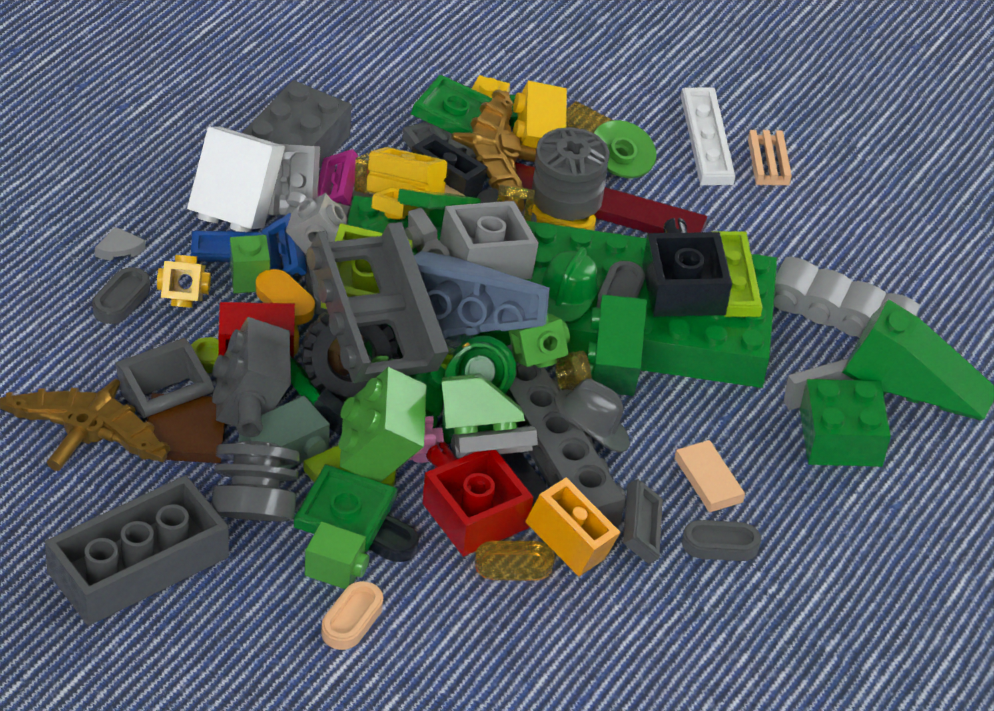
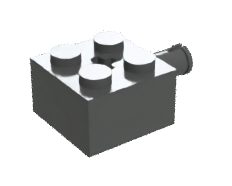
[212,317,291,438]

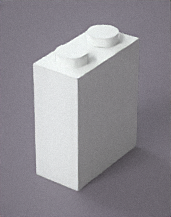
[187,127,285,232]

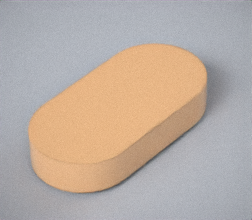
[321,581,383,650]

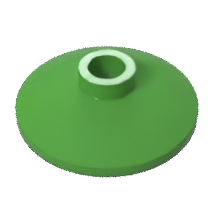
[594,120,657,178]

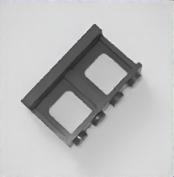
[307,222,449,383]

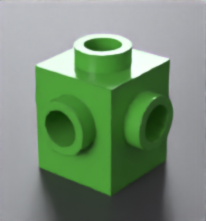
[508,312,570,368]

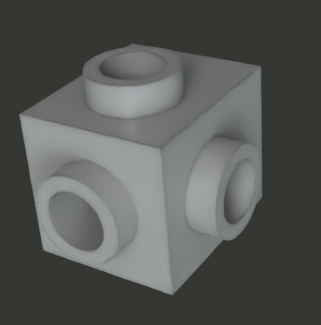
[286,193,348,254]

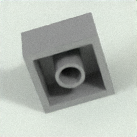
[440,201,539,280]

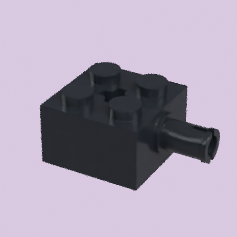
[642,218,732,317]

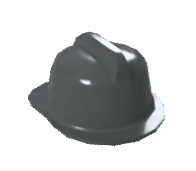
[554,378,630,453]

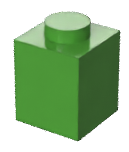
[230,235,270,294]
[305,522,369,589]

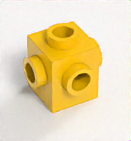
[157,255,211,308]

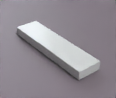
[681,88,735,185]

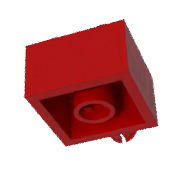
[422,442,534,557]

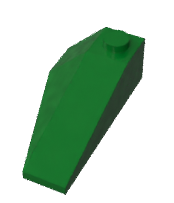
[842,299,994,421]

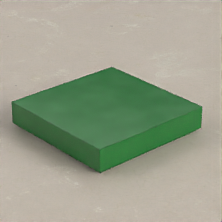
[411,75,492,133]
[294,464,398,552]

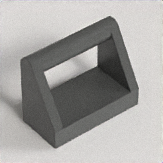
[115,338,214,418]

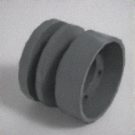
[531,127,610,221]
[211,441,300,522]

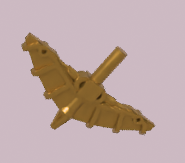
[451,90,536,212]
[0,379,170,471]

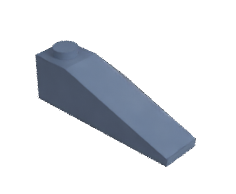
[414,251,550,339]

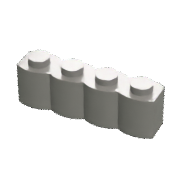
[774,257,920,337]

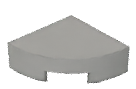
[95,227,146,260]

